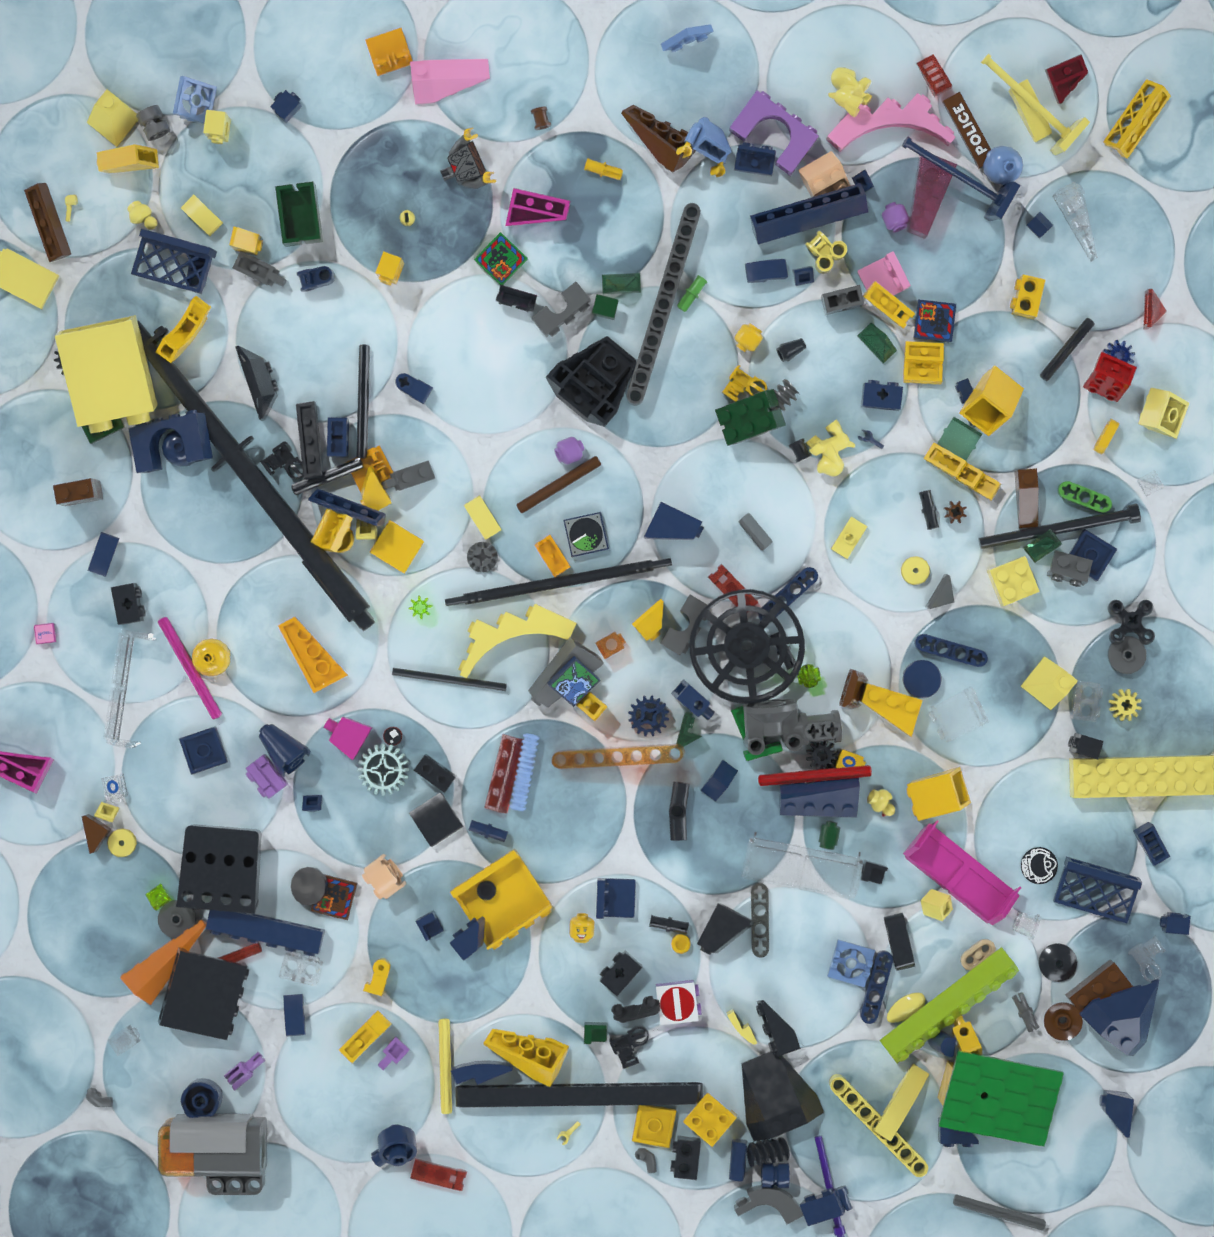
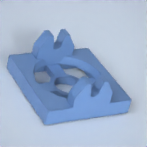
[173,76,217,124]
[827,939,875,987]

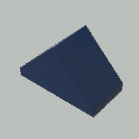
[700,760,738,802]

